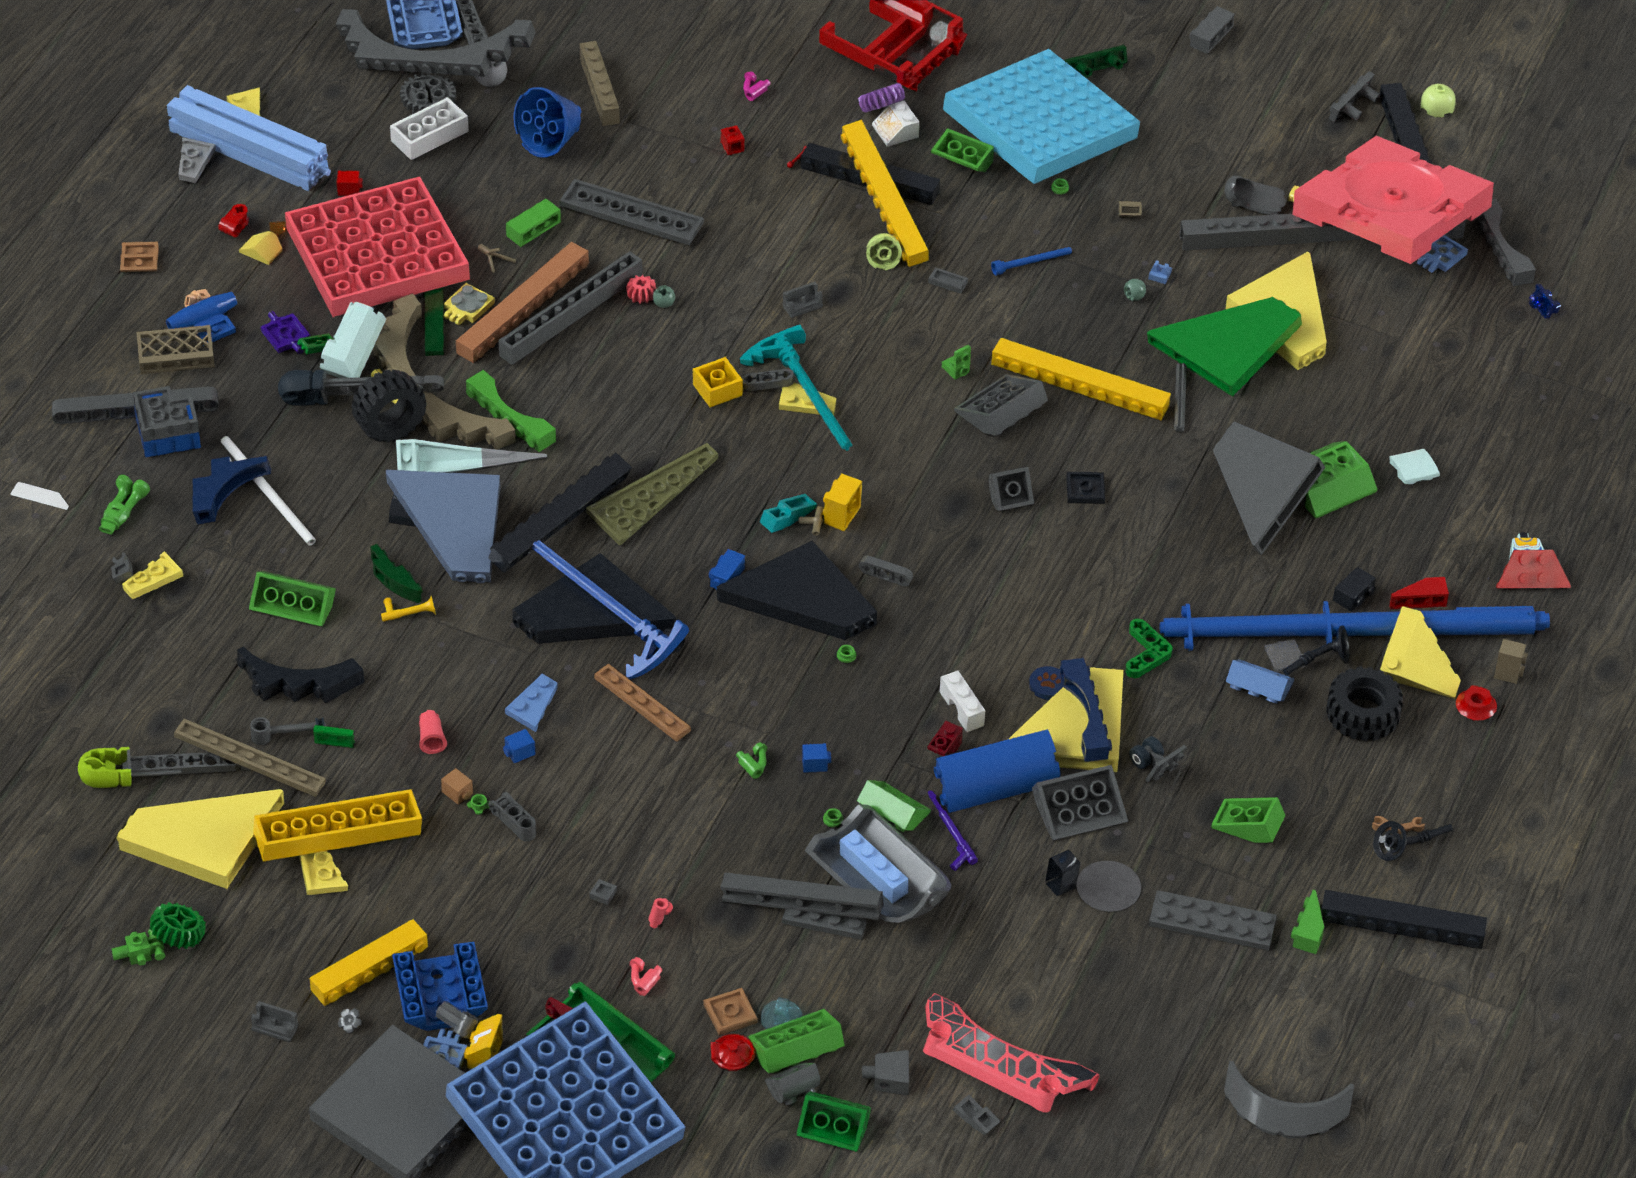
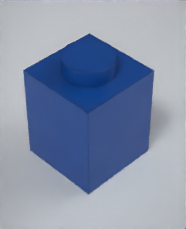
[503,729,535,763]
[802,743,831,773]

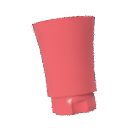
[419,710,447,754]

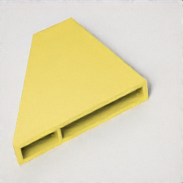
[1226,252,1327,370]
[1009,667,1123,772]
[117,789,284,889]

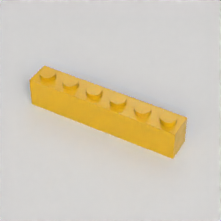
[310,919,428,1006]

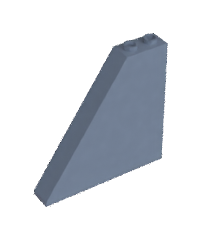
[386,470,501,583]

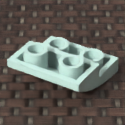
[1390,449,1440,484]

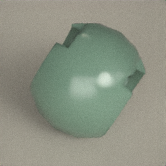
[1124,279,1146,301]
[653,285,675,308]

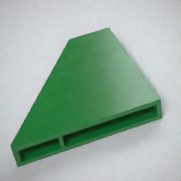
[1147,297,1302,397]

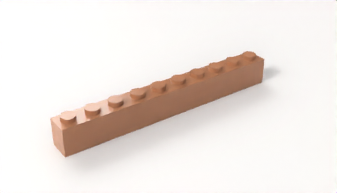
[456,242,589,363]

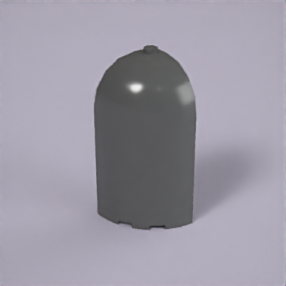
[804,804,951,923]

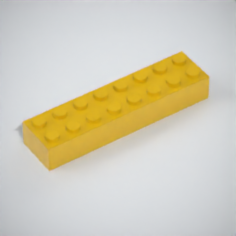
[253,789,422,861]

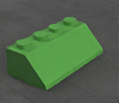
[249,571,336,626]
[748,1009,845,1073]

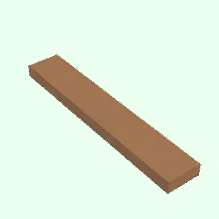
[594,664,691,742]

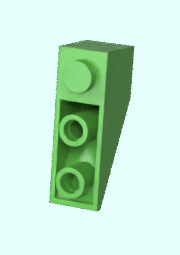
[1291,890,1324,954]

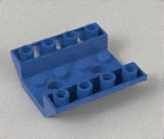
[392,941,488,1031]

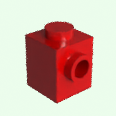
[721,125,744,155]
[337,171,363,196]

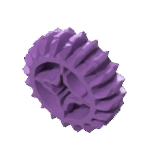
[858,83,905,113]

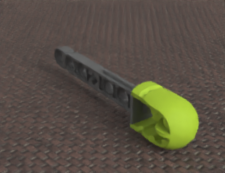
[78,747,251,788]

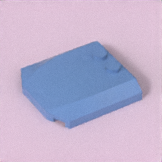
[386,0,462,49]

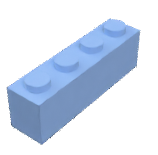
[840,830,908,904]

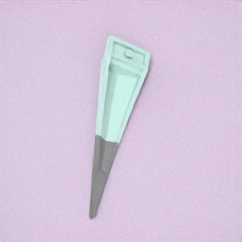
[396,439,547,473]

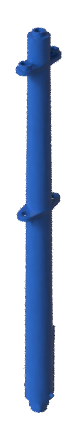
[1160,601,1550,651]

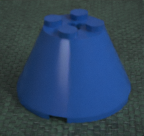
[514,87,581,157]

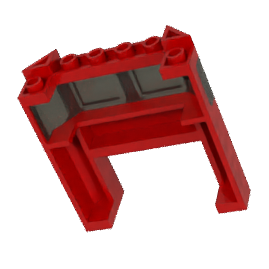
[819,0,968,92]

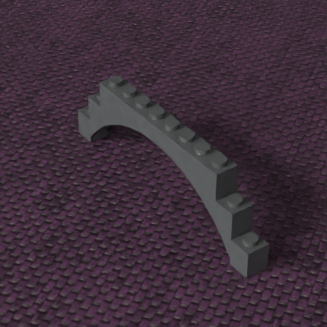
[336,9,536,77]

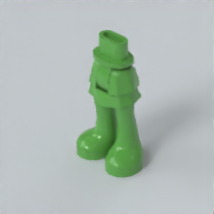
[99,475,150,534]

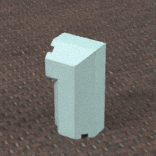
[320,302,386,378]

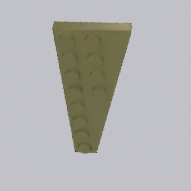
[586,443,718,546]

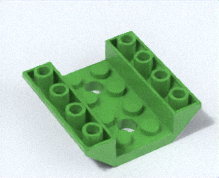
[1305,441,1377,519]

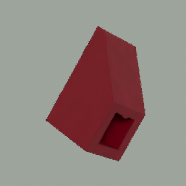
[927,721,963,756]

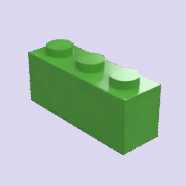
[506,199,561,247]

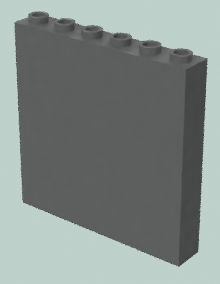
[309,1025,467,1178]

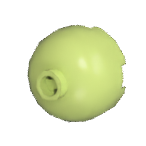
[1421,84,1456,117]
[866,233,902,270]

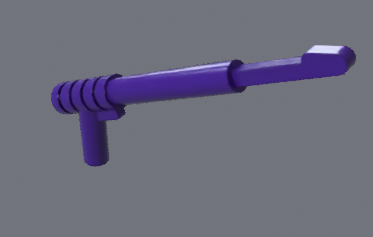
[928,790,978,871]

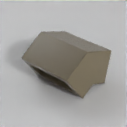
[1118,201,1142,217]

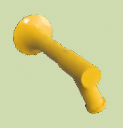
[381,596,436,622]

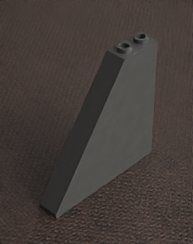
[1213,422,1325,555]

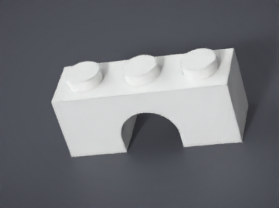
[940,671,985,732]

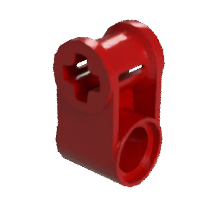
[218,204,249,237]

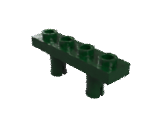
[1064,45,1128,78]

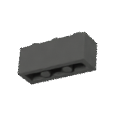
[1189,6,1235,54]

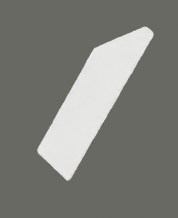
[11,482,69,510]

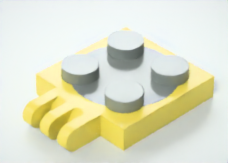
[443,283,495,325]

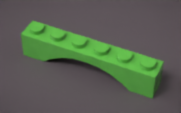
[466,370,556,452]

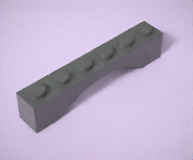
[1475,199,1536,286]

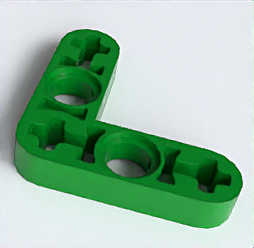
[1125,619,1173,678]

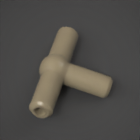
[799,506,823,536]

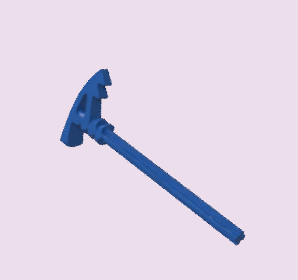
[532,540,689,680]

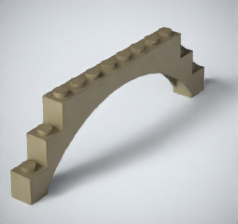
[371,293,516,450]

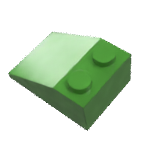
[1211,798,1286,843]

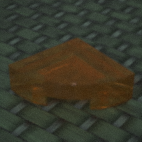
[269,221,287,237]

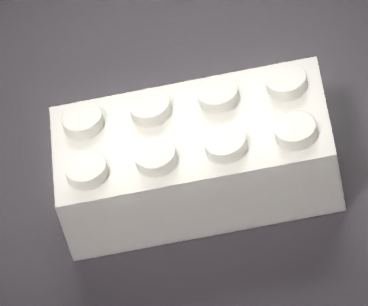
[390,97,468,160]

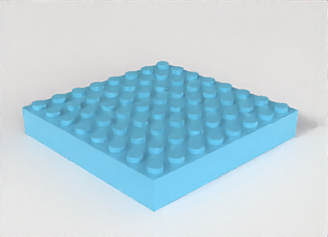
[943,49,1140,184]

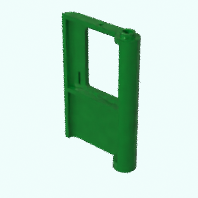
[526,982,675,1083]

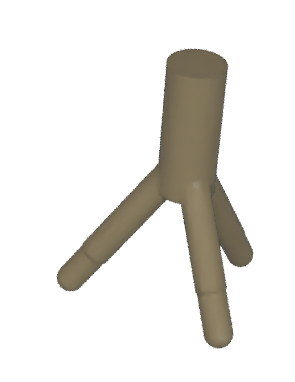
[478,244,516,273]

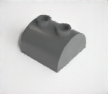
[989,467,1034,511]
[765,1063,820,1105]

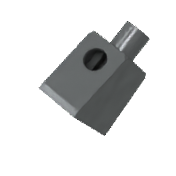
[862,1050,909,1095]

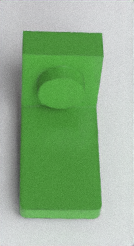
[942,345,971,379]

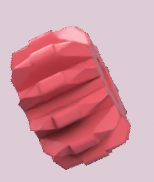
[626,275,657,304]

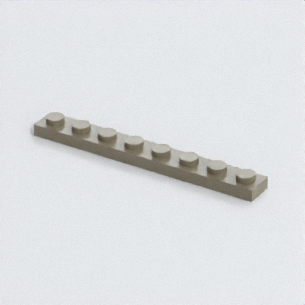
[174,719,326,797]

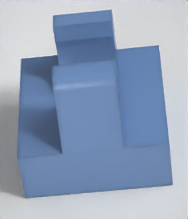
[1148,261,1172,284]

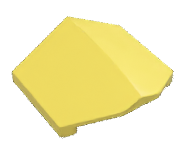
[239,231,283,265]

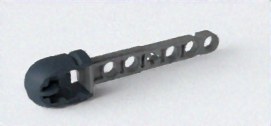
[278,370,444,406]

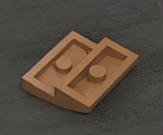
[120,242,159,272]

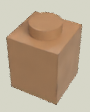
[441,768,473,805]

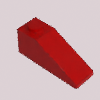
[1389,577,1449,609]

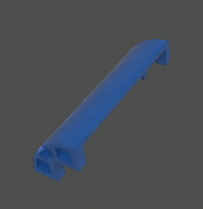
[934,729,1060,813]

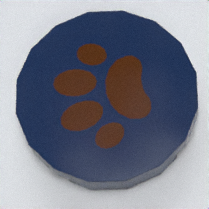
[1029,666,1063,700]

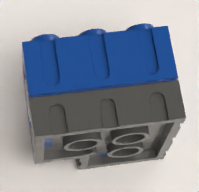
[133,386,201,457]

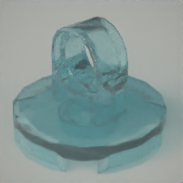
[761,997,802,1029]

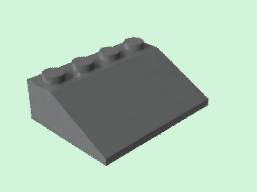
[954,374,1048,436]
[1032,765,1128,841]

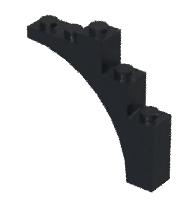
[236,646,364,704]

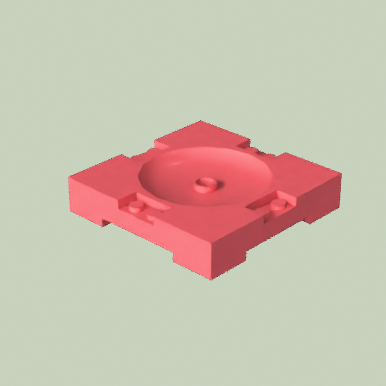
[1293,136,1494,264]

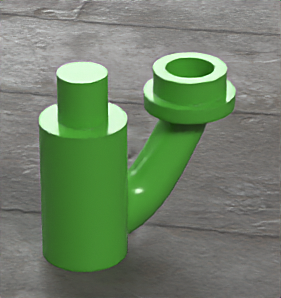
[736,742,767,779]

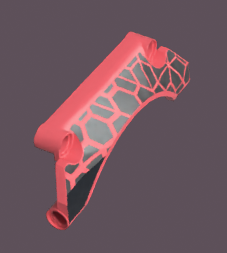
[923,993,1099,1112]

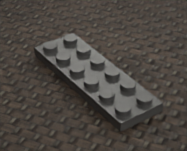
[1149,890,1277,951]

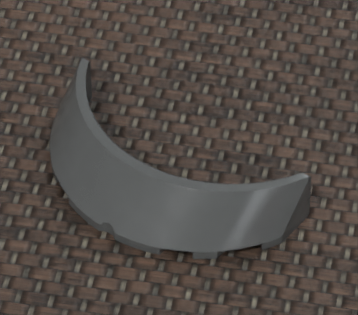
[1224,1060,1355,1138]

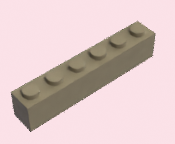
[580,41,620,126]

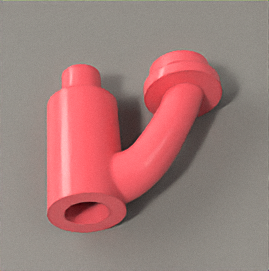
[649,898,673,928]
[630,957,663,996]

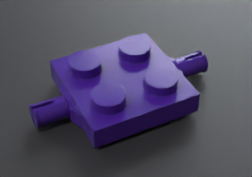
[261,311,310,354]

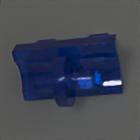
[1529,284,1561,319]

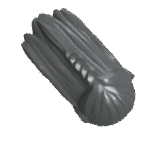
[1224,176,1286,215]

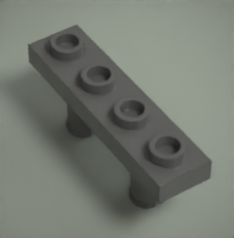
[1329,71,1381,122]

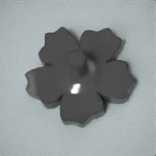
[338,1008,362,1034]

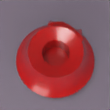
[1456,685,1497,720]
[711,1034,756,1071]

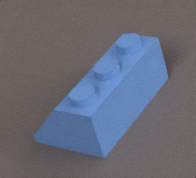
[1226,660,1294,704]

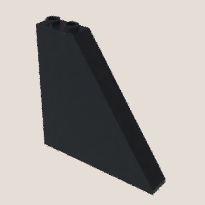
[717,540,877,640]
[512,553,676,644]

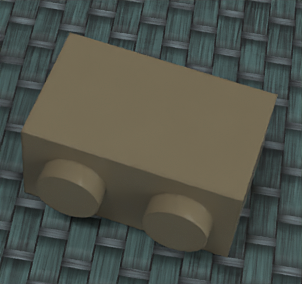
[1494,639,1528,684]

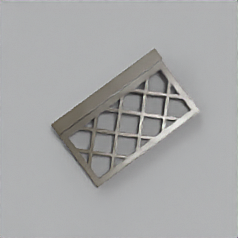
[136,325,215,374]

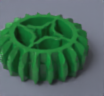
[150,902,206,949]

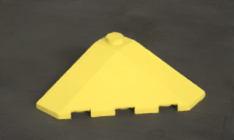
[1380,606,1461,699]

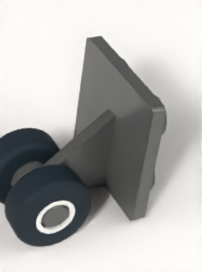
[1129,736,1187,783]

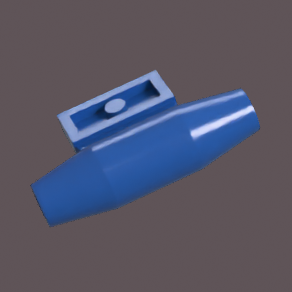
[166,292,237,346]

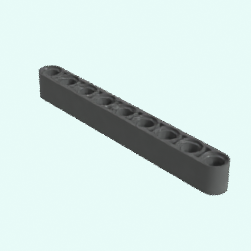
[52,387,219,424]

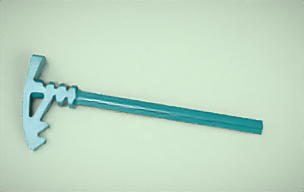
[740,325,852,451]

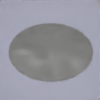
[1077,861,1141,912]

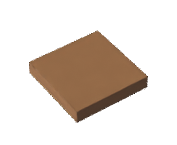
[704,988,758,1035]

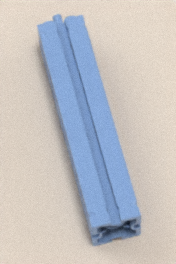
[167,85,331,191]

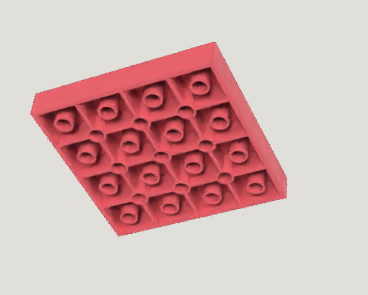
[285,177,470,317]

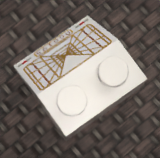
[872,101,919,147]

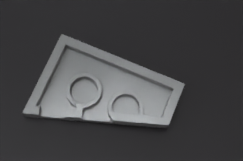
[179,137,216,183]

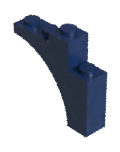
[193,456,271,524]

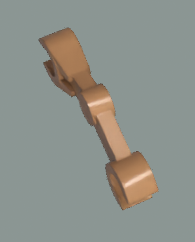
[1372,816,1425,834]

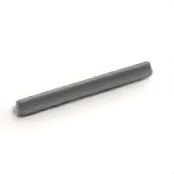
[1174,363,1187,432]

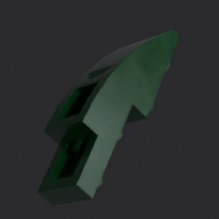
[370,544,423,603]

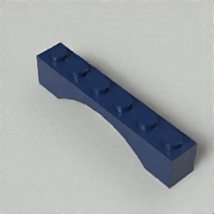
[1060,658,1112,762]

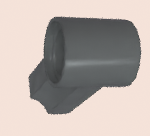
[435,1001,479,1039]

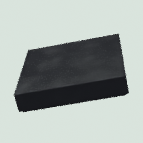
[1066,472,1105,504]

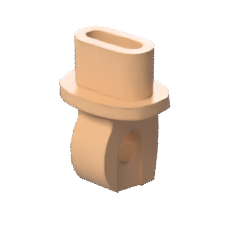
[184,289,210,307]

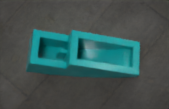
[760,494,817,533]

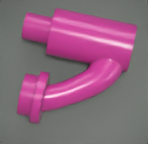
[743,71,770,101]

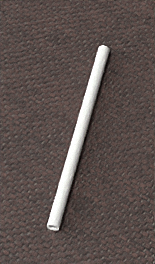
[221,436,316,546]

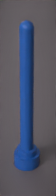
[991,247,1072,276]

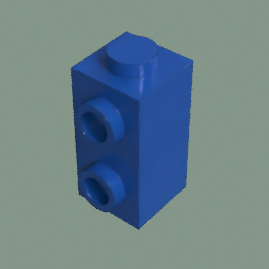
[709,549,745,590]

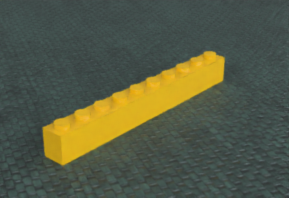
[840,120,929,267]
[991,338,1171,420]

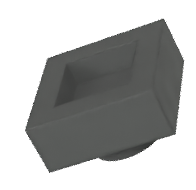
[589,879,617,905]

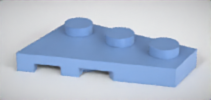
[505,674,558,732]

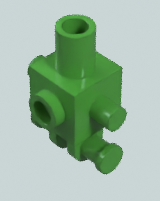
[111,930,165,965]

